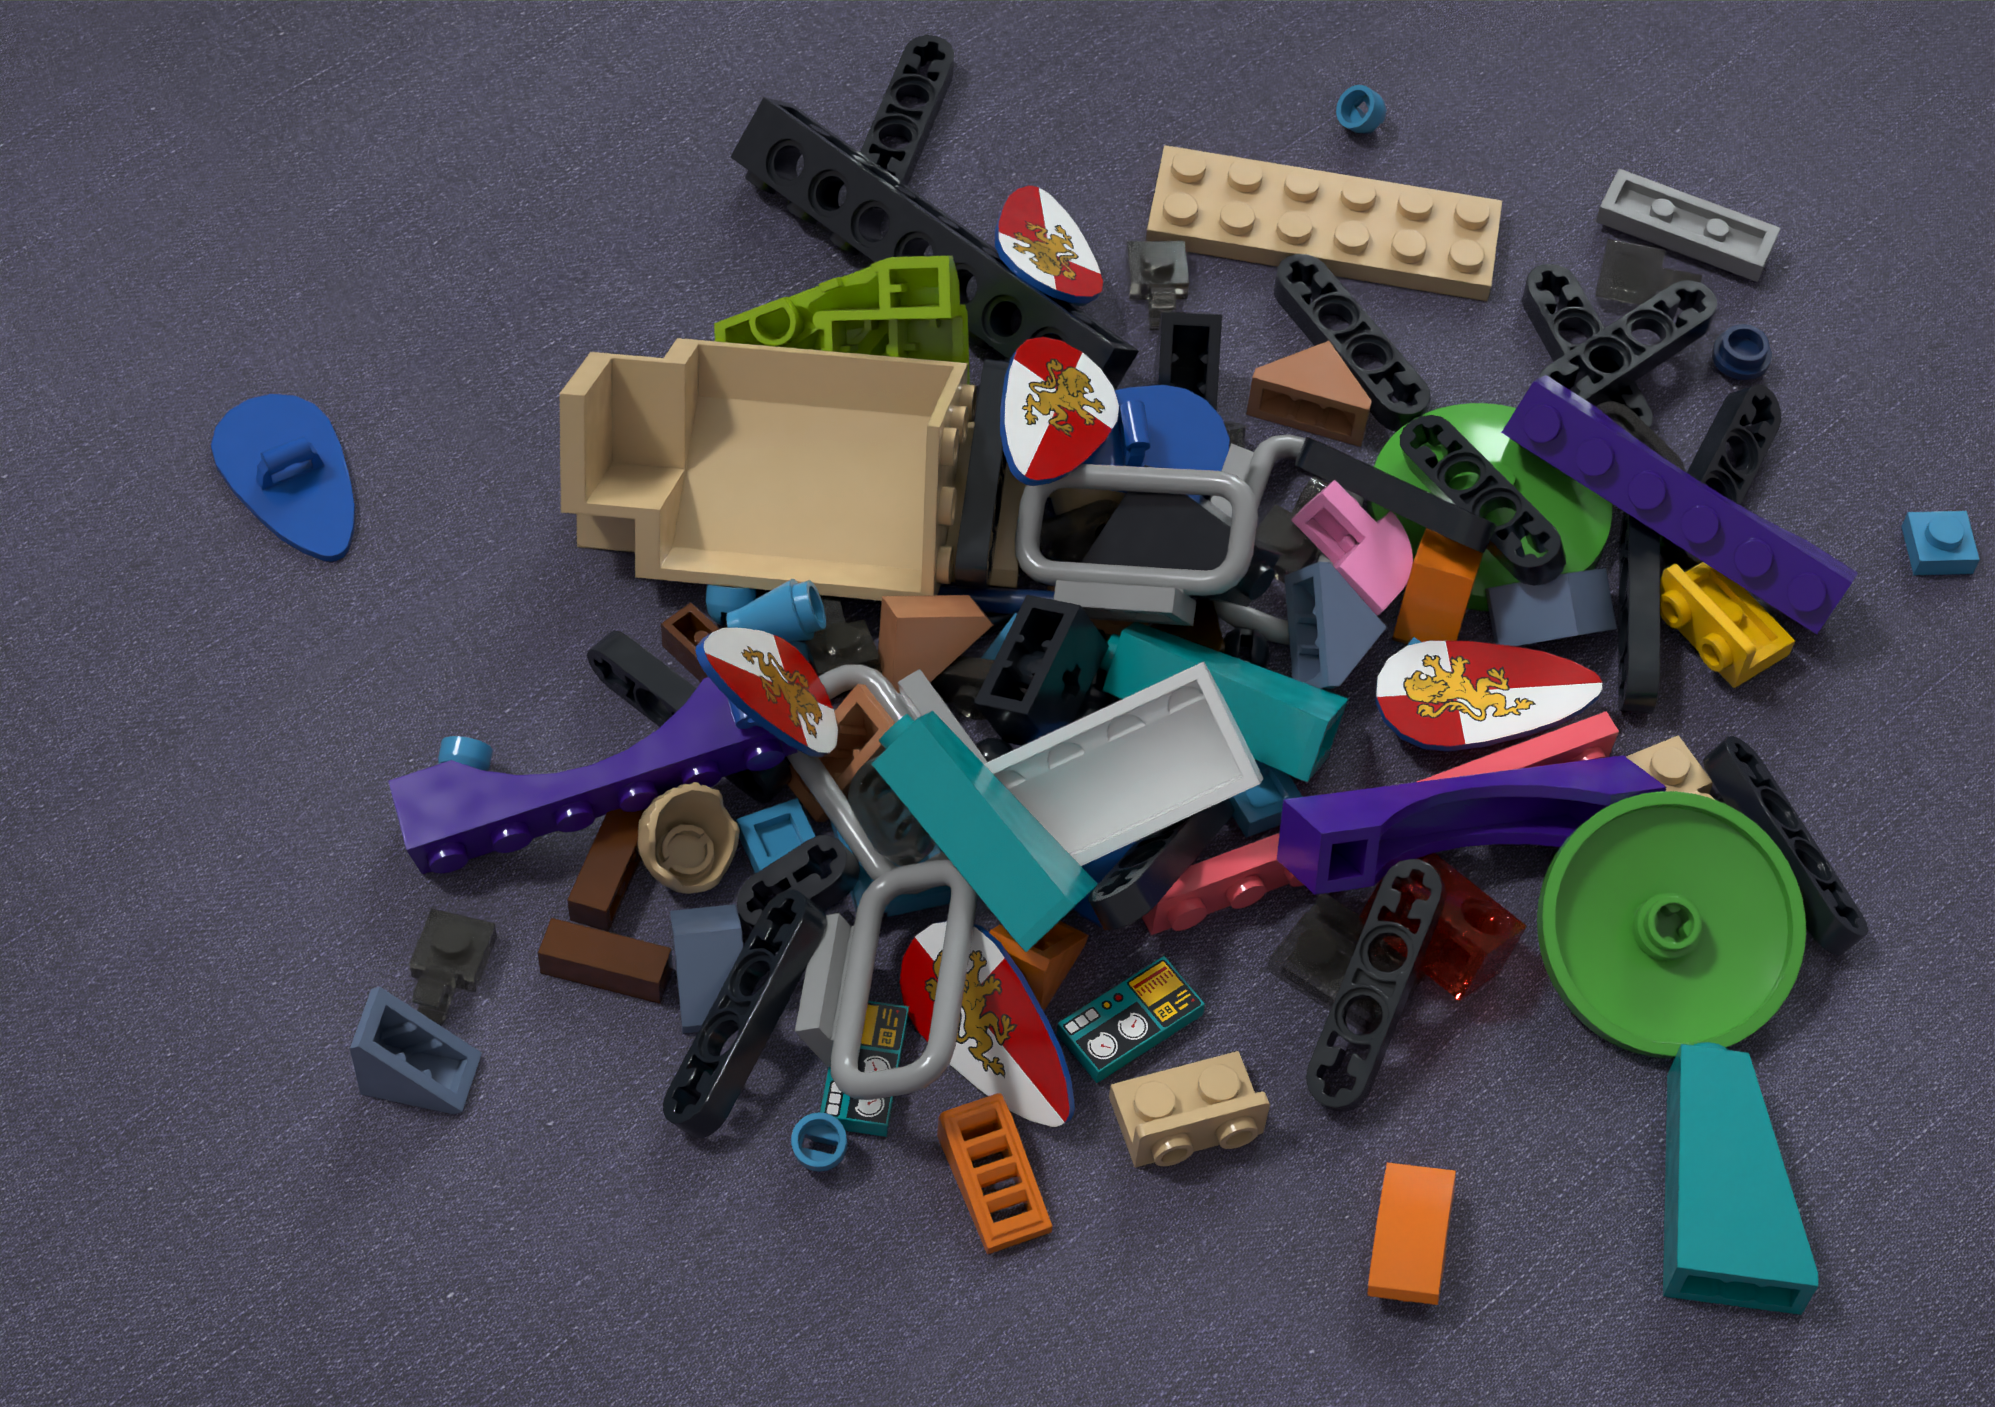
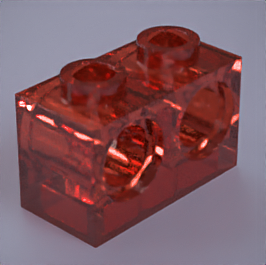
[1358,853,1527,1001]

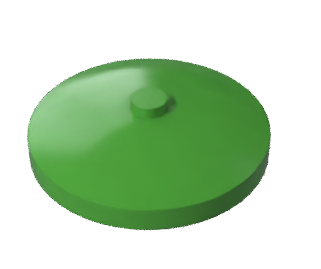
[1367,403,1612,611]
[1537,791,1806,1059]

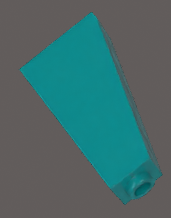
[1100,622,1348,782]
[872,711,1098,952]
[1663,1042,1818,1315]

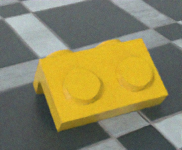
[1660,562,1795,688]

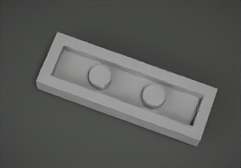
[1596,169,1781,282]

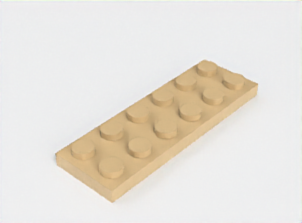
[1145,145,1502,301]

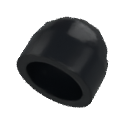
[1223,627,1269,669]

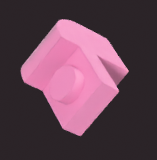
[1291,480,1413,616]

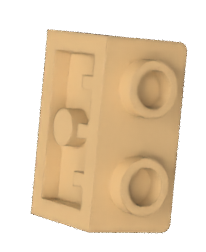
[1109,1051,1270,1168]

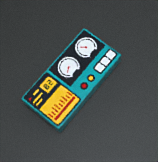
[1056,956,1205,1083]
[820,1001,909,1137]

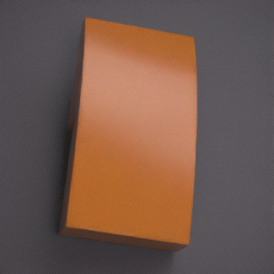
[1368,1162,1456,1305]

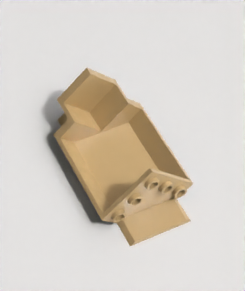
[559,338,1026,601]

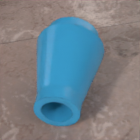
[726,579,826,642]

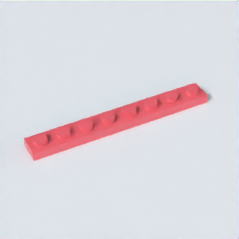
[1142,711,1619,935]

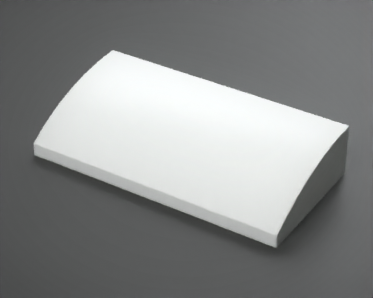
[984,661,1264,866]

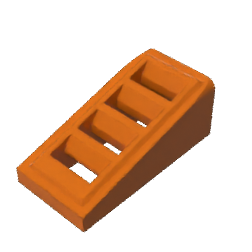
[937,1093,1053,1255]

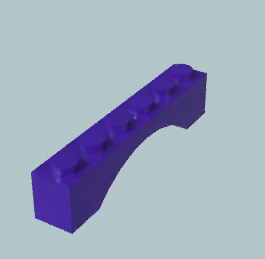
[1501,375,1858,634]
[388,677,798,875]
[1277,755,1667,895]

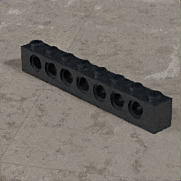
[730,97,1139,390]

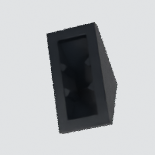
[1154,311,1222,412]

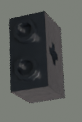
[974,595,1109,746]

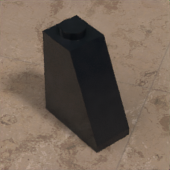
[1081,465,1282,607]

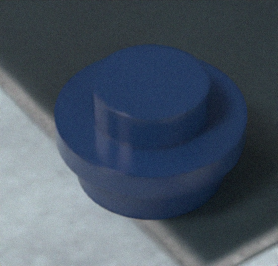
[1712,324,1772,380]

